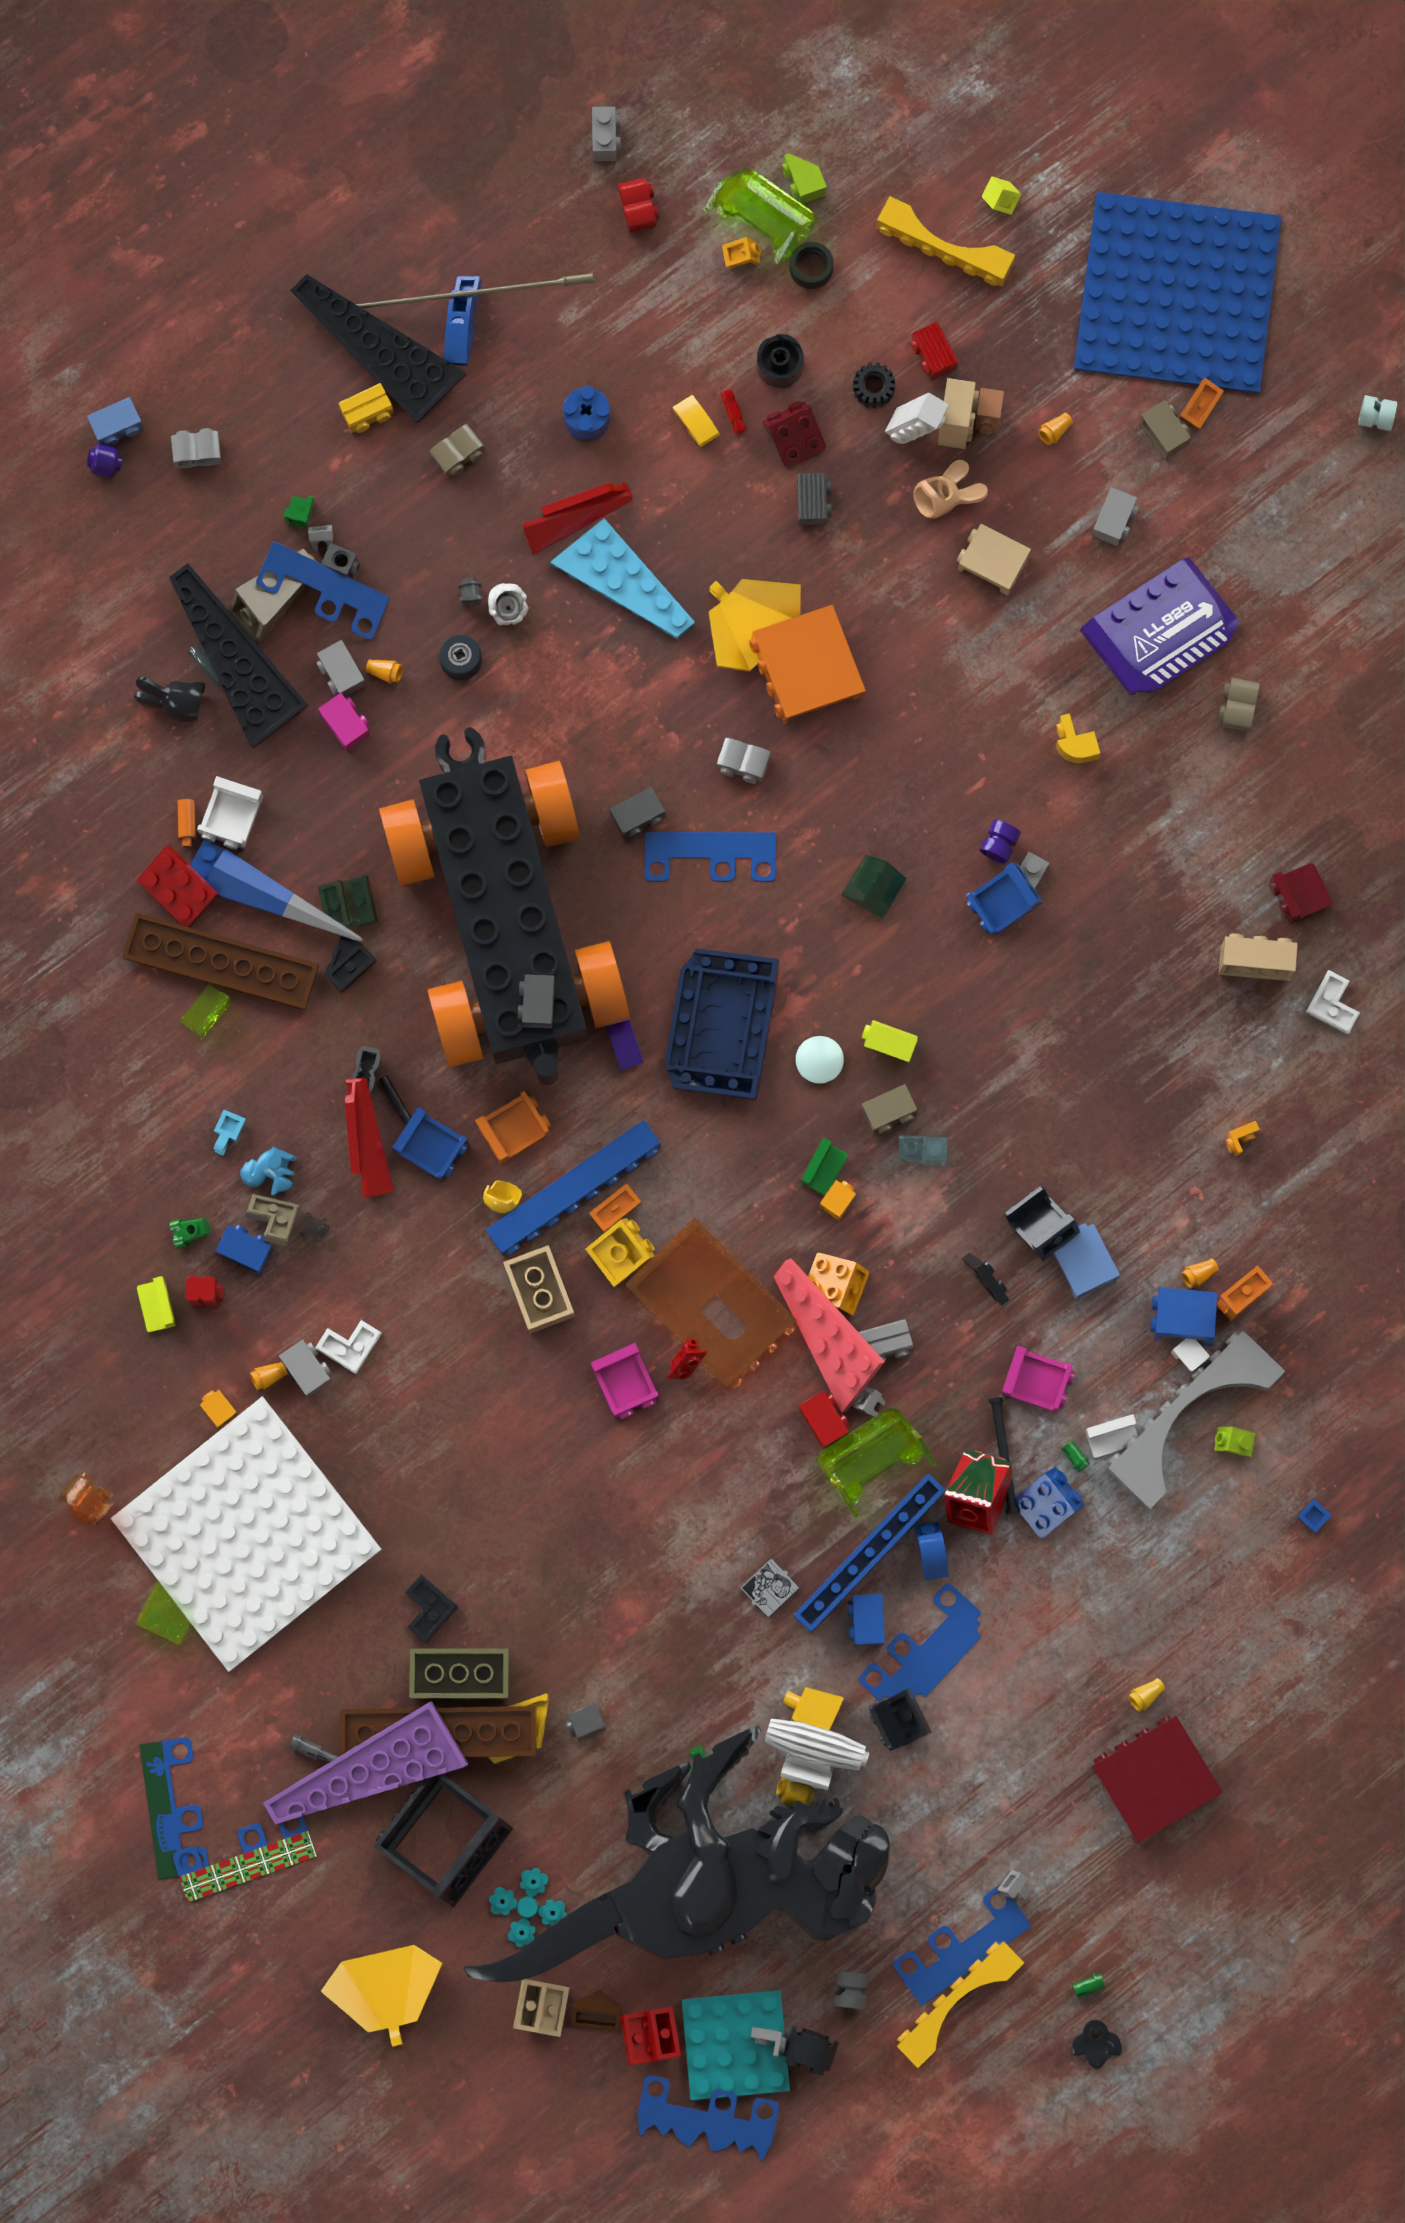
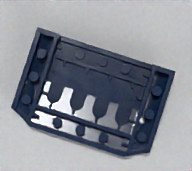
[665,948,779,1100]

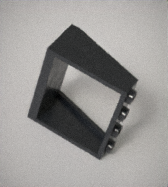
[374,1774,514,1908]

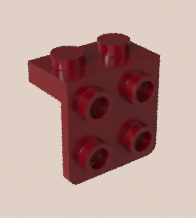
[762,401,826,467]
[1269,863,1332,924]

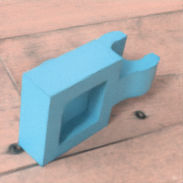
[213,1110,246,1156]

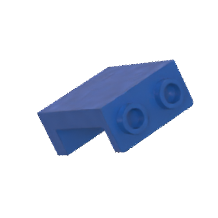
[966,862,1043,935]
[392,1107,468,1181]
[1150,1287,1217,1346]

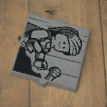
[741,1559,799,1617]

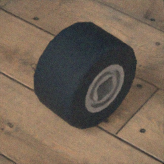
[439,634,482,680]

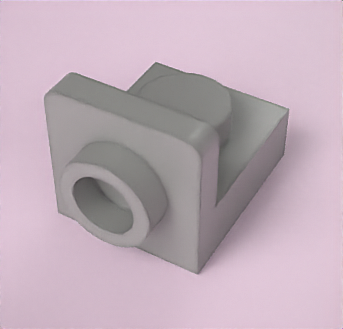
[751,2027,786,2057]

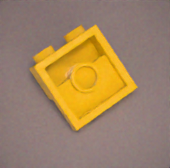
[586,1218,656,1287]

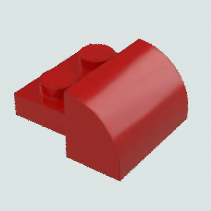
[620,2007,681,2066]

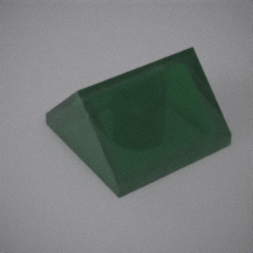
[841,855,907,919]

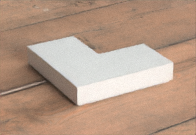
[1306,970,1360,1035]
[315,1320,382,1375]

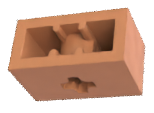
[975,388,1004,434]

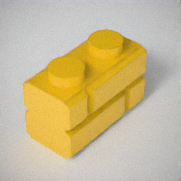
[338,383,394,433]

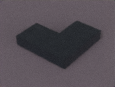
[405,1574,458,1644]

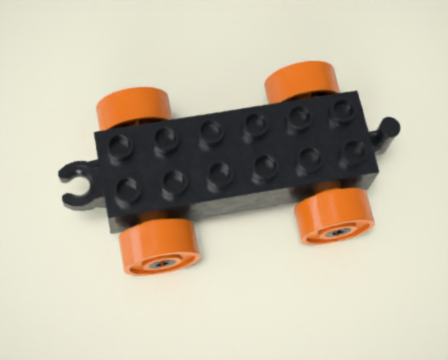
[379,727,630,1085]

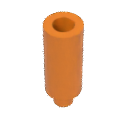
[177,799,196,848]

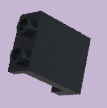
[1004,1186,1081,1261]

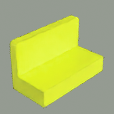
[137,1276,176,1333]

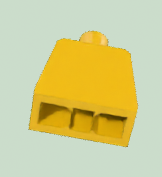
[782,1687,844,1731]

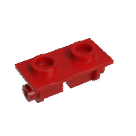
[667,1338,708,1380]

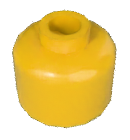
[776,1777,815,1806]

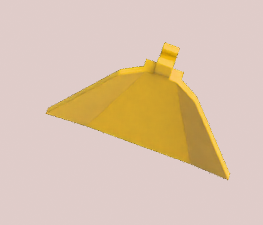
[709,579,801,671]
[321,1945,443,2047]

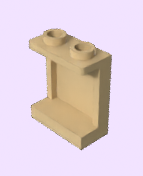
[957,524,1031,596]

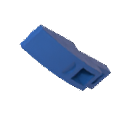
[444,276,482,366]

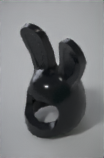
[133,676,206,722]

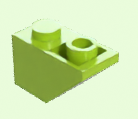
[781,153,827,205]

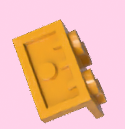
[808,1253,870,1316]

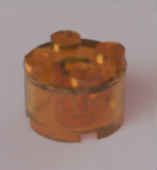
[57,1472,114,1528]

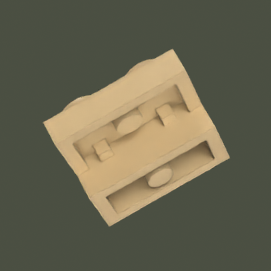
[513,1979,570,2037]

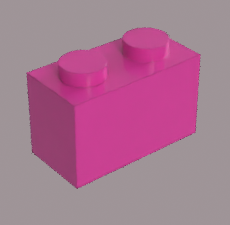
[318,693,370,752]

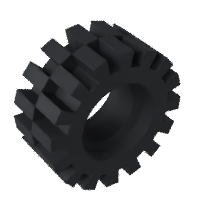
[853,362,895,408]

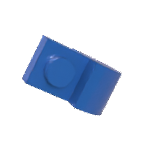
[915,1522,949,1581]

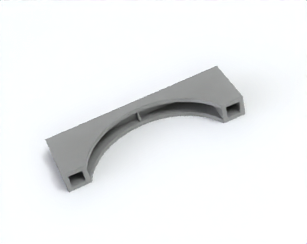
[1106,1331,1285,1512]

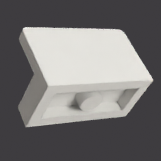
[1085,1414,1138,1458]

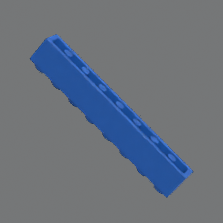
[485,1120,661,1256]
[793,1473,946,1634]

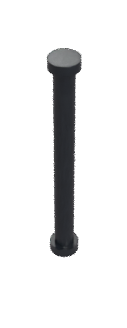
[988,1397,1020,1515]

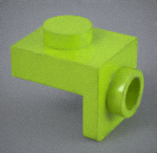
[1214,1427,1256,1457]

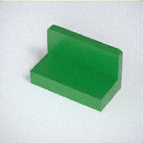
[801,1137,848,1196]

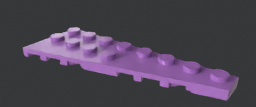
[263,1701,468,1824]

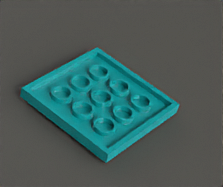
[682,1990,790,2100]

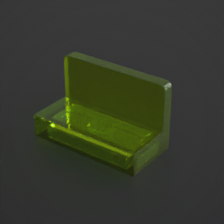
[180,985,232,1039]

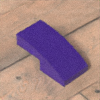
[606,1020,644,1070]

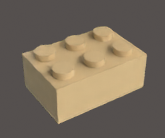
[938,378,979,449]
[1219,934,1297,981]
[503,1245,575,1334]

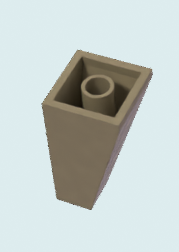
[229,548,315,645]

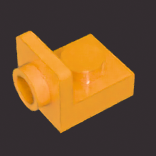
[722,237,761,269]
[1225,1121,1260,1157]

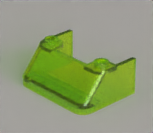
[703,168,818,264]
[816,1408,937,1518]

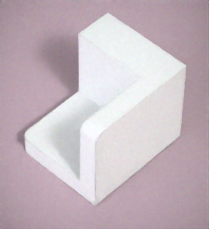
[1171,1339,1210,1372]

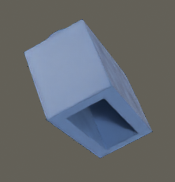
[87,397,144,446]

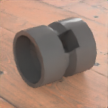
[834,1971,869,2010]

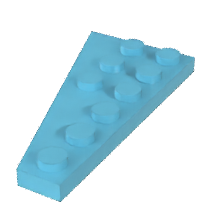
[550,519,695,639]

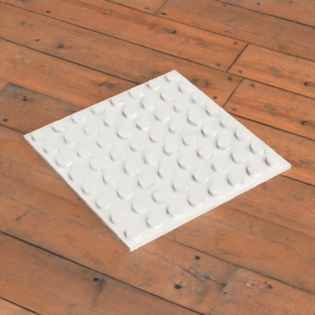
[111,1396,382,1672]

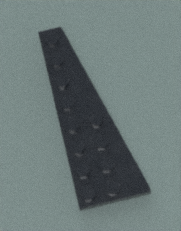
[169,563,308,749]

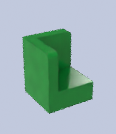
[283,495,315,529]

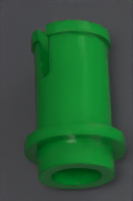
[1061,1440,1090,1472]
[1072,1973,1106,1999]

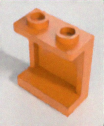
[475,1091,551,1164]
[1216,1266,1273,1323]

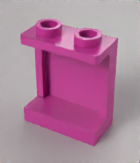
[591,1343,659,1420]
[1001,1346,1075,1413]

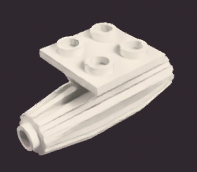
[764,1719,869,1790]

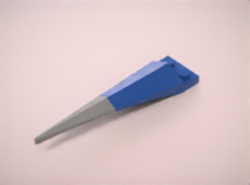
[190,839,363,942]

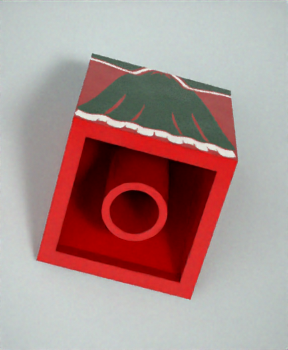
[944,1449,1013,1535]

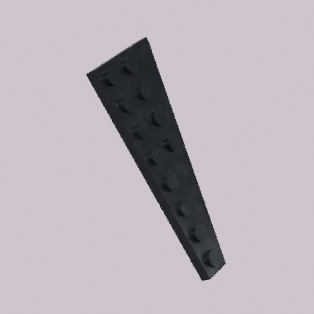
[290,274,467,423]

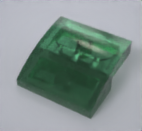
[318,875,378,932]

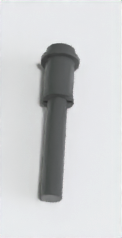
[289,1734,339,1763]

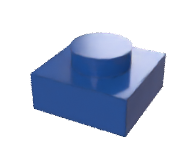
[1296,1499,1332,1534]

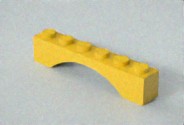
[877,196,1015,287]
[896,1941,1024,2068]

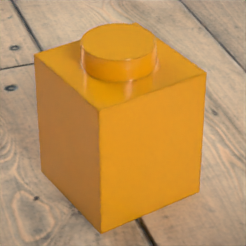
[819,1180,856,1221]
[200,1390,239,1430]

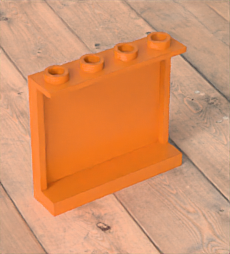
[749,604,866,724]

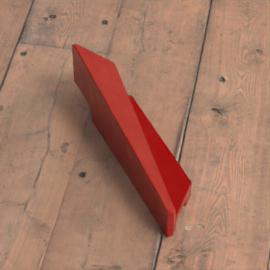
[522,482,632,554]
[345,1078,394,1198]

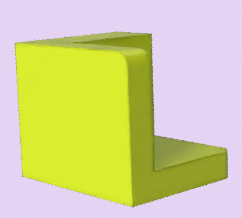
[982,177,1022,215]

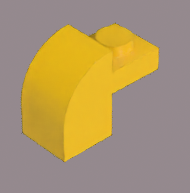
[1056,713,1100,764]

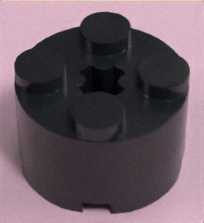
[757,334,804,388]
[783,2026,839,2076]

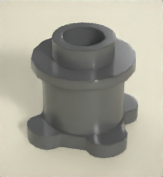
[458,578,483,606]

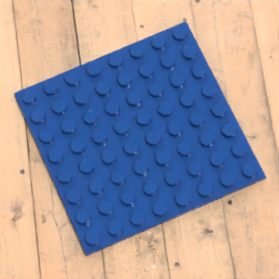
[1074,192,1281,393]

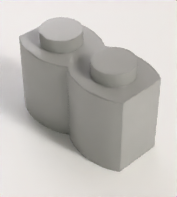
[171,428,221,468]
[717,738,771,784]

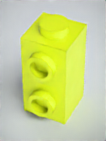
[861,1020,918,1062]

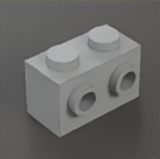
[592,107,621,161]

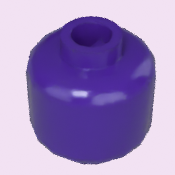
[87,444,122,477]

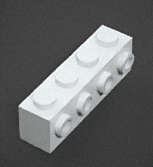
[885,393,949,444]

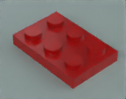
[137,845,219,927]

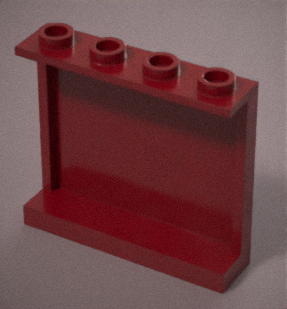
[1090,1715,1223,1844]

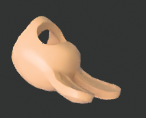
[914,460,988,519]

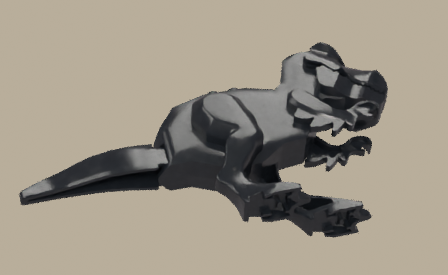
[463,1725,890,1982]

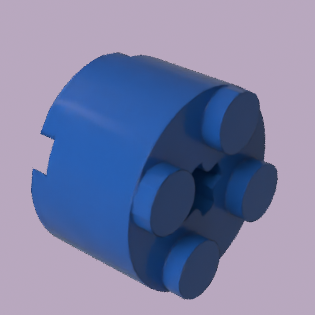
[563,386,610,441]

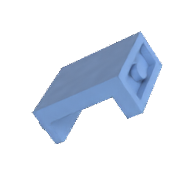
[1053,1223,1120,1300]

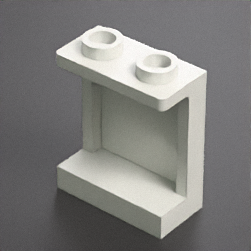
[197,776,263,850]

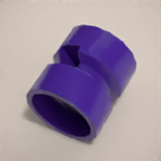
[979,820,1021,864]

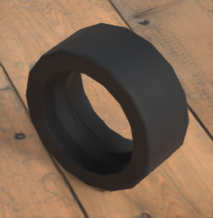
[790,242,833,289]

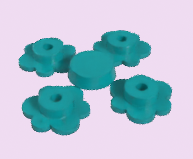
[489,1868,567,1947]

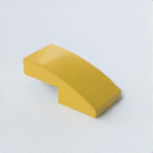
[673,395,720,447]

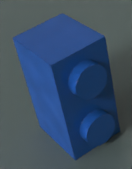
[215,1225,273,1275]
[848,1594,885,1646]

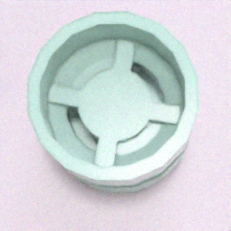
[1358,395,1397,431]

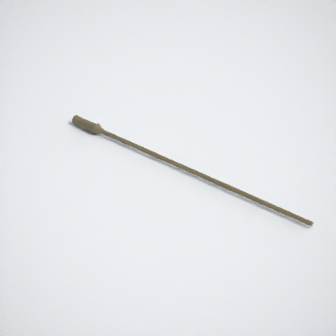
[356,273,595,308]

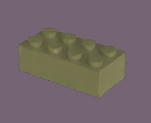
[409,1649,510,1700]

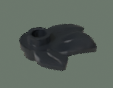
[1072,2020,1122,2070]

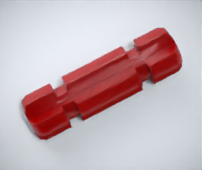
[721,389,746,434]

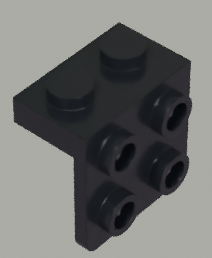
[869,1688,932,1751]

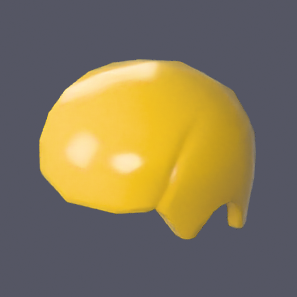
[483,1180,522,1214]

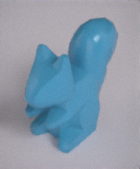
[240,1147,297,1196]

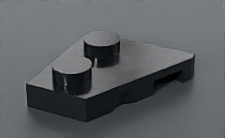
[325,936,377,993]
[962,1253,1009,1305]

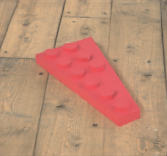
[774,1259,885,1413]

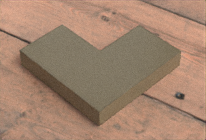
[246,1194,299,1246]

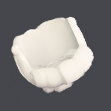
[488,583,529,625]

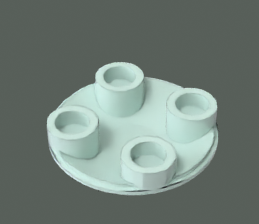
[796,1036,844,1083]

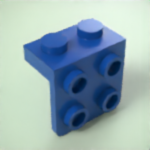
[1015,1467,1085,1538]

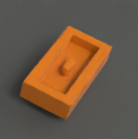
[1179,378,1224,431]
[589,1183,642,1233]

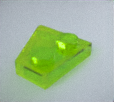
[136,1581,191,1645]

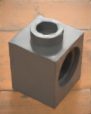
[321,543,360,578]

